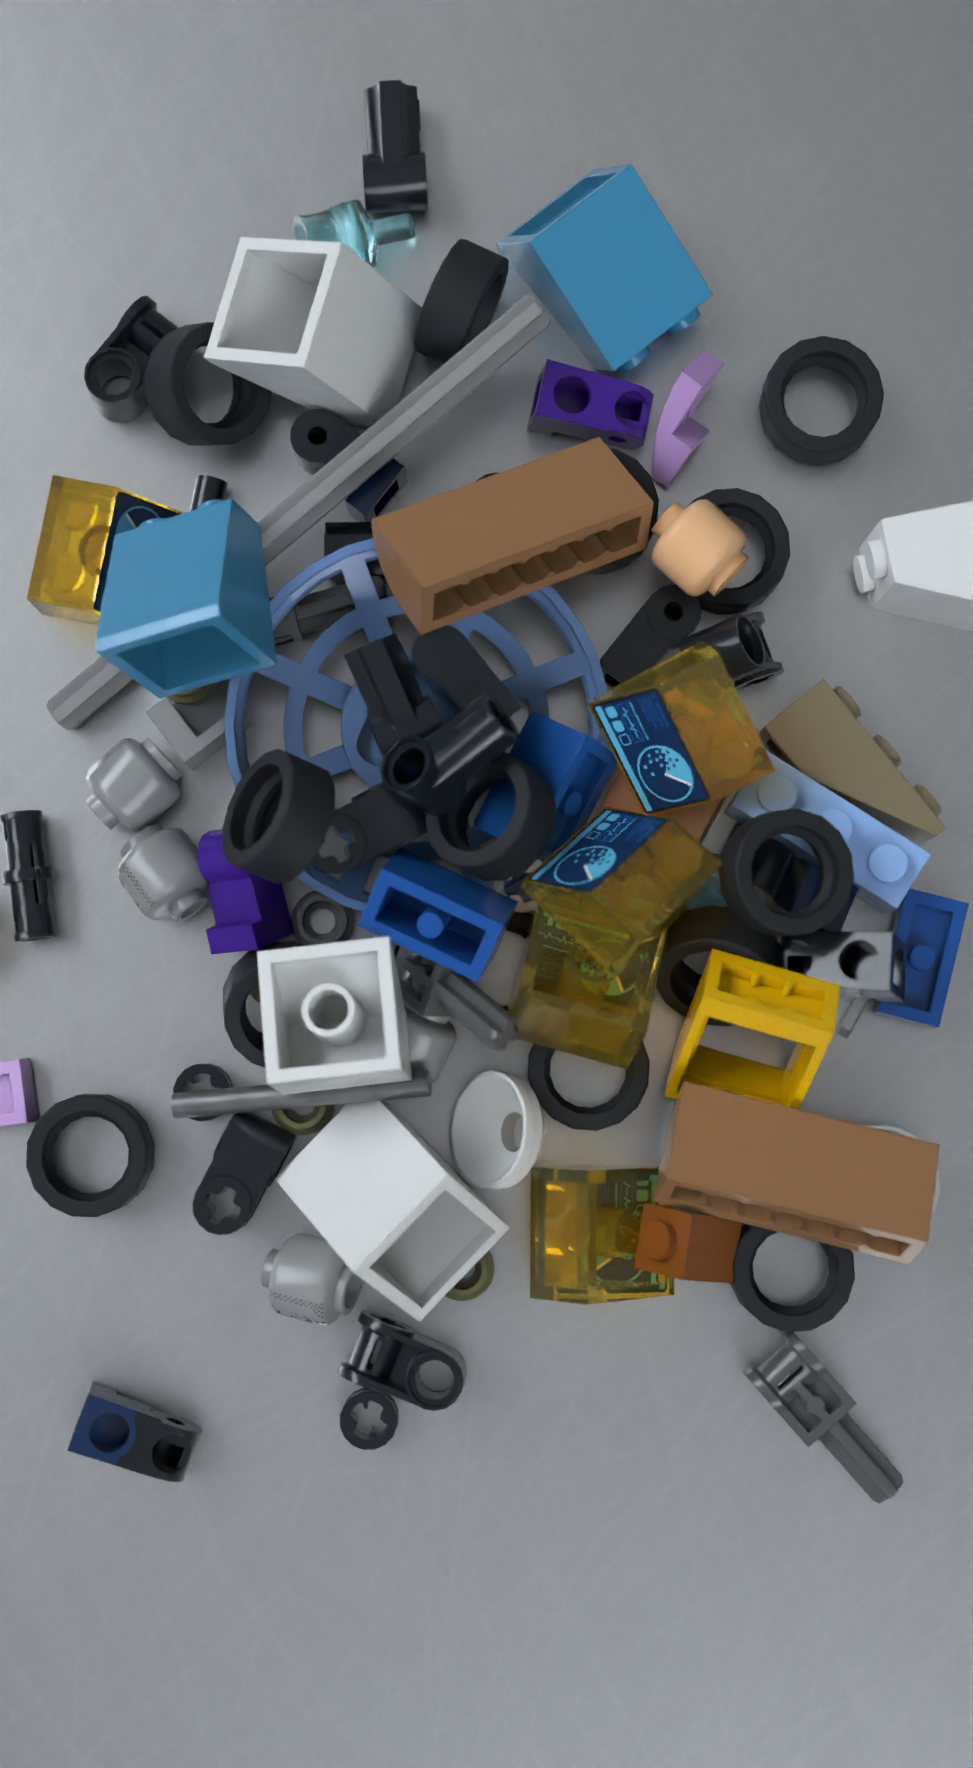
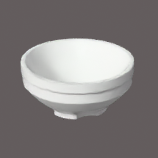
[449,1070,548,1190]

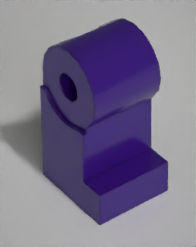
[527,359,654,449]
[197,829,294,954]

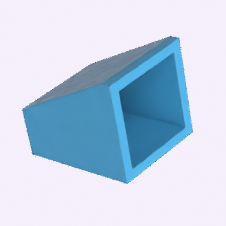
[496,164,713,373]
[95,498,277,699]

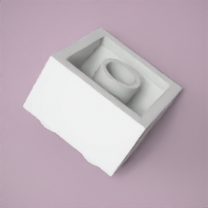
[257,936,412,1095]

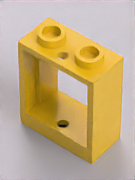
[664,949,840,1110]

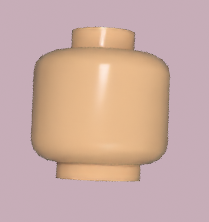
[651,499,749,596]

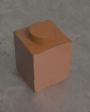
[634,1203,742,1283]

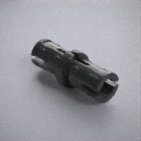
[0,810,57,942]

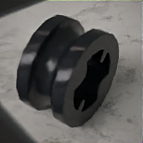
[173,1063,234,1121]
[340,1387,399,1450]

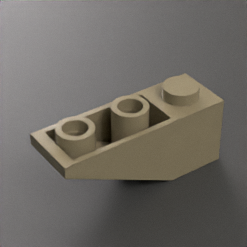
[757,679,946,842]

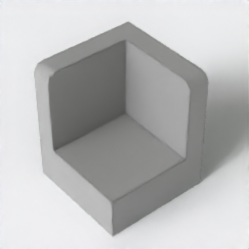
[146,682,252,771]

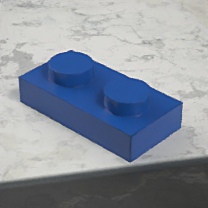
[872,888,969,1028]

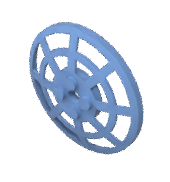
[224,538,610,912]

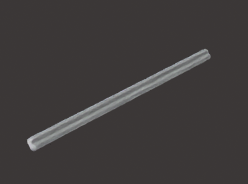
[47,294,551,730]

